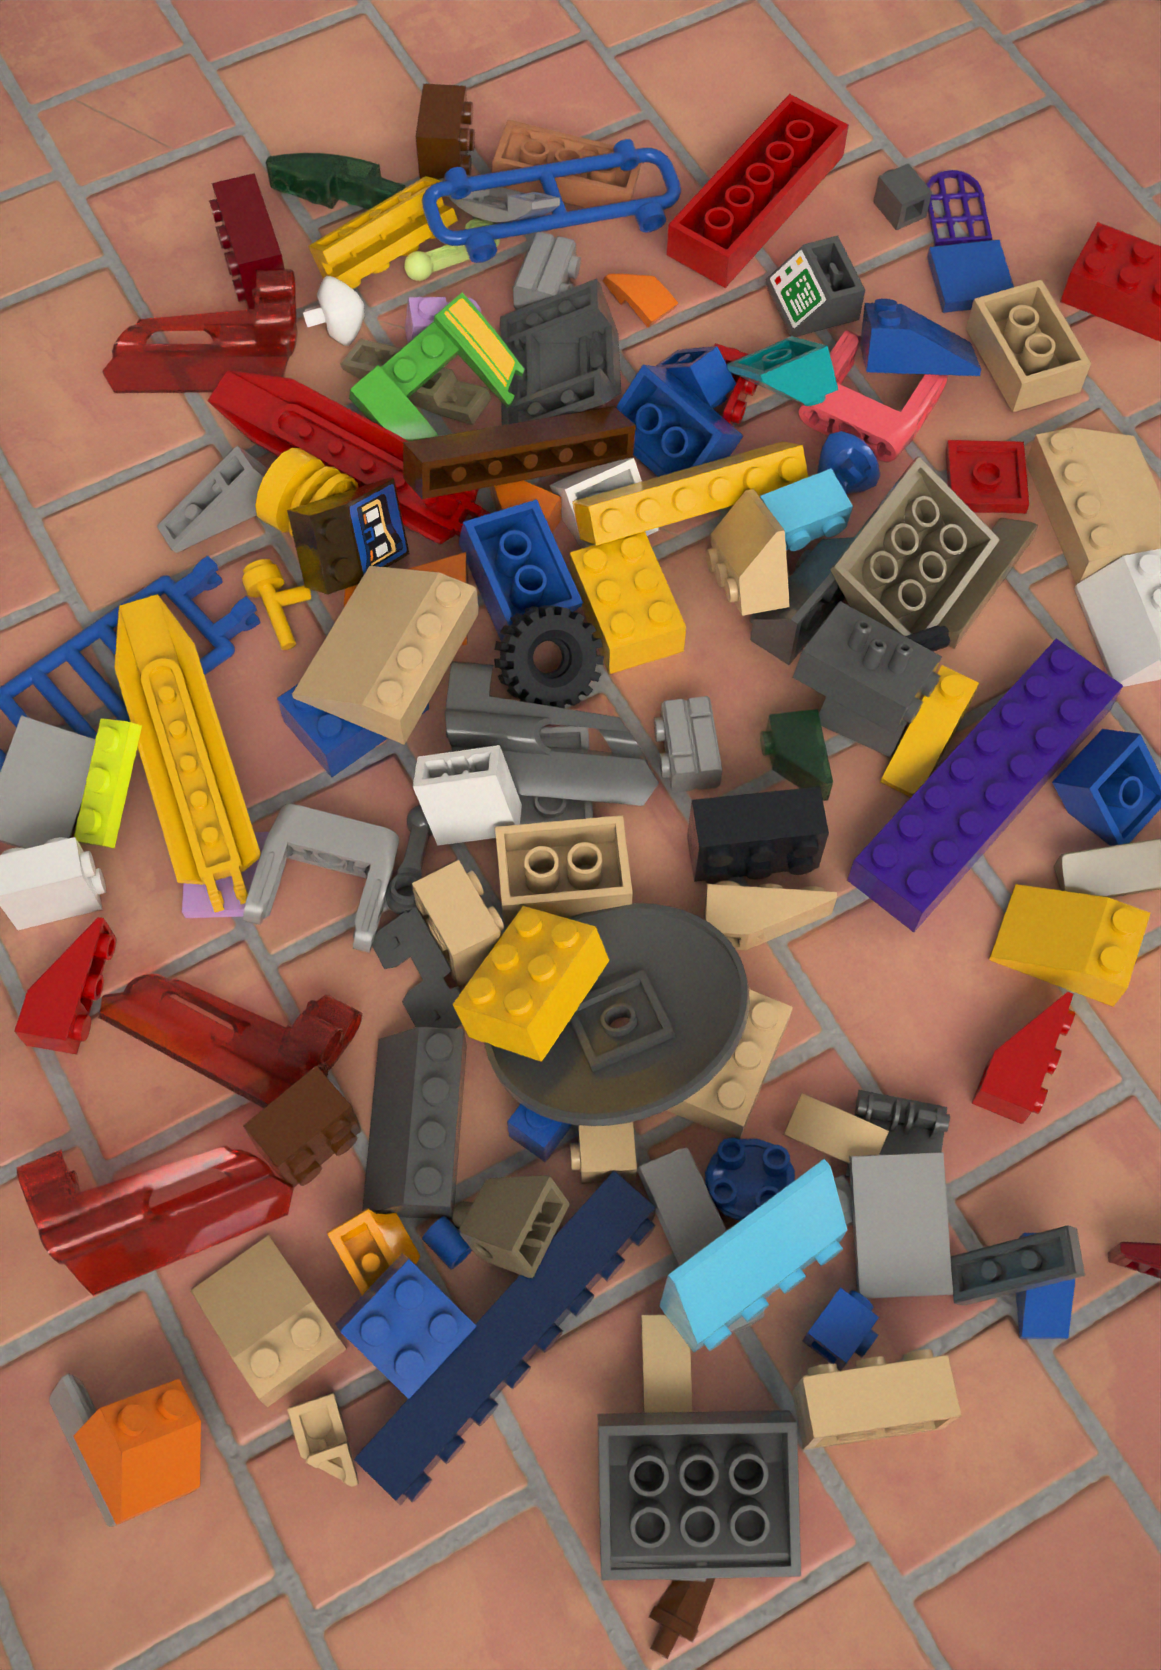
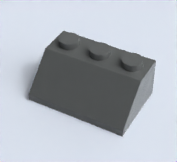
[750,537,854,665]

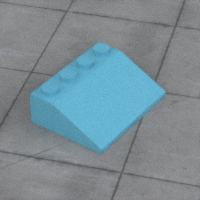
[659,1158,848,1353]

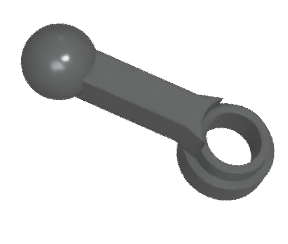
[386,805,433,915]

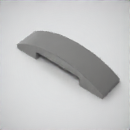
[439,175,560,222]

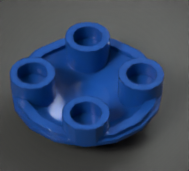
[705,1138,795,1221]

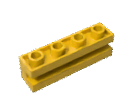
[308,176,458,289]

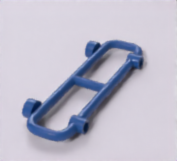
[422,139,681,263]

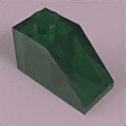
[760,709,833,801]

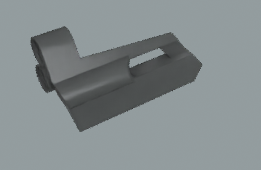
[445,661,659,806]

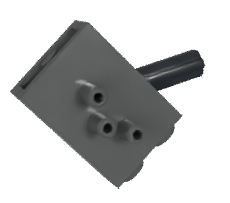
[792,601,951,735]

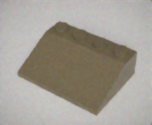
[830,456,1000,636]

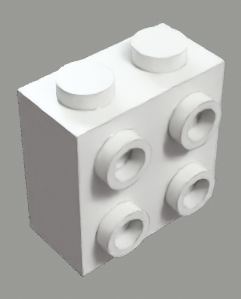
[413,745,522,846]
[0,837,106,930]

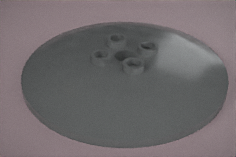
[484,903,750,1126]

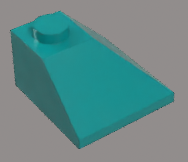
[727,336,838,406]

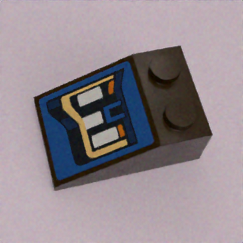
[287,478,410,595]

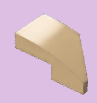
[287,1392,359,1487]

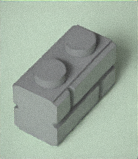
[513,232,581,310]
[654,696,722,792]

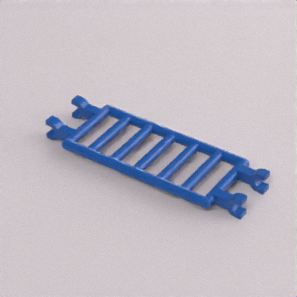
[0,556,261,772]

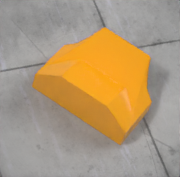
[326,1208,420,1295]

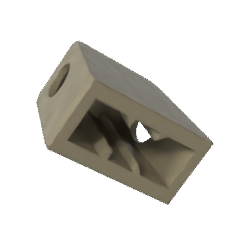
[453,1175,570,1278]

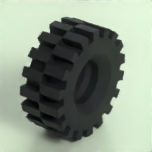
[494,605,604,708]

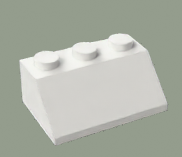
[1074,548,1161,687]

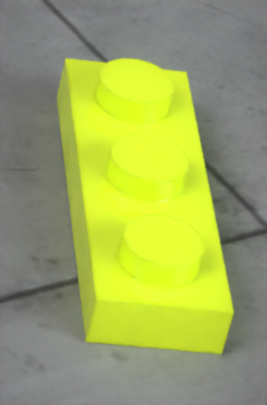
[74,718,142,849]

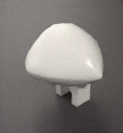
[303,276,364,346]

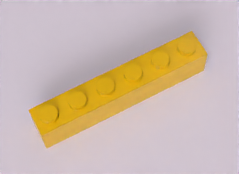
[572,441,808,545]

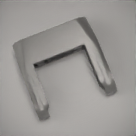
[243,804,400,953]

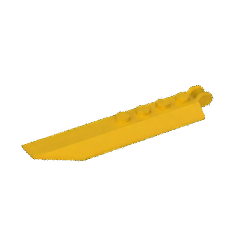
[114,594,261,913]

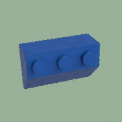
[616,364,743,477]
[459,499,583,642]

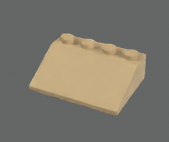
[1026,427,1161,584]
[292,566,479,745]

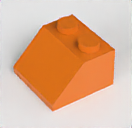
[73,1379,201,1525]

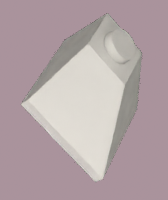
[550,458,659,549]

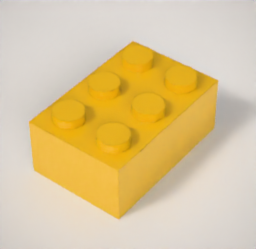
[570,531,686,674]
[452,906,609,1062]

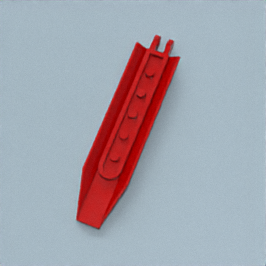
[207,370,490,545]

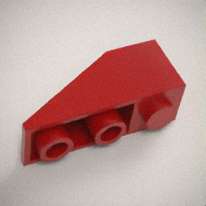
[14,917,116,1055]
[972,992,1075,1124]

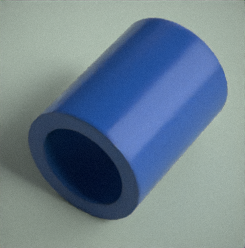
[422,1216,472,1269]

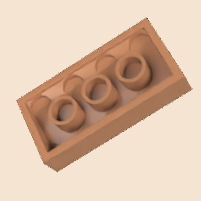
[491,120,641,218]

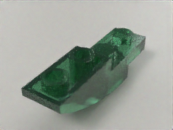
[265,153,406,210]

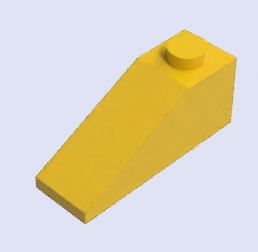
[880,665,979,797]

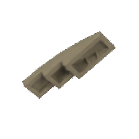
[340,339,492,425]

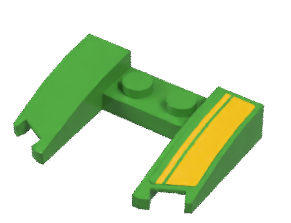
[349,292,525,441]

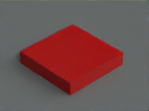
[945,440,1029,514]

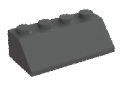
[362,1027,467,1220]

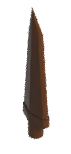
[649,1578,716,1659]

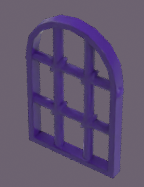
[927,170,992,246]

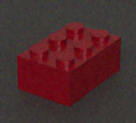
[209,173,292,315]

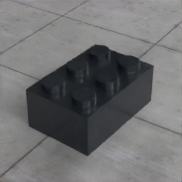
[687,786,829,884]

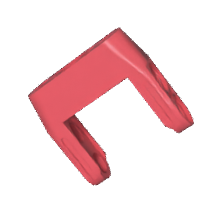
[798,330,948,462]

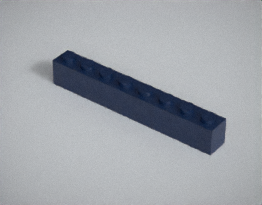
[354,1171,656,1505]

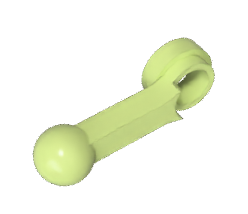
[404,218,500,281]

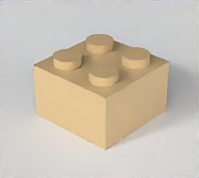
[412,860,505,986]

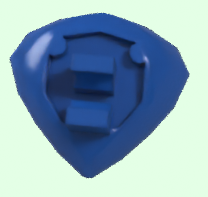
[817,431,880,494]

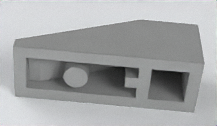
[157,446,268,553]

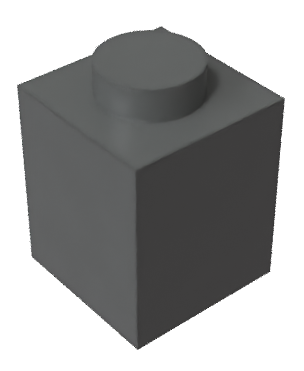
[874,163,932,231]

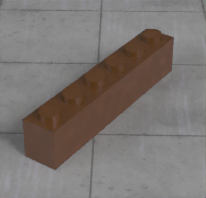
[403,406,636,499]

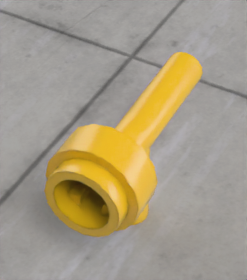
[242,559,311,650]

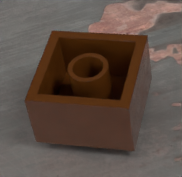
[415,83,475,180]
[243,1066,361,1190]

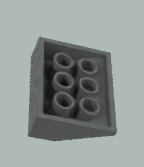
[597,1410,801,1580]

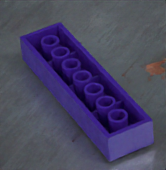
[847,638,1123,932]

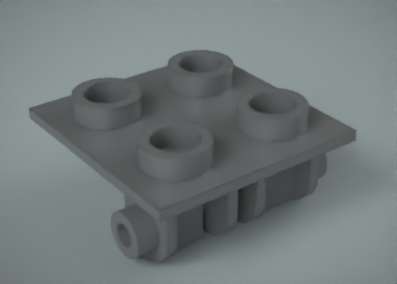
[845,1090,950,1177]

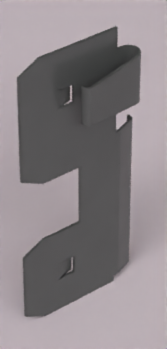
[372,905,462,1028]

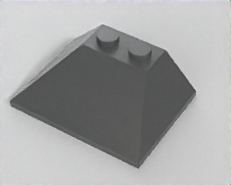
[500,279,621,425]

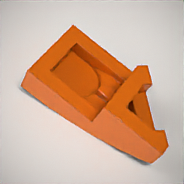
[602,274,678,328]

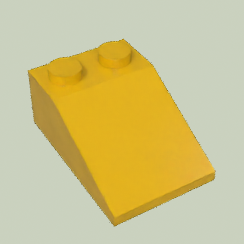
[989,884,1151,1007]

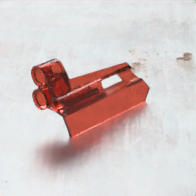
[102,269,298,393]
[98,974,363,1108]
[16,1145,294,1296]

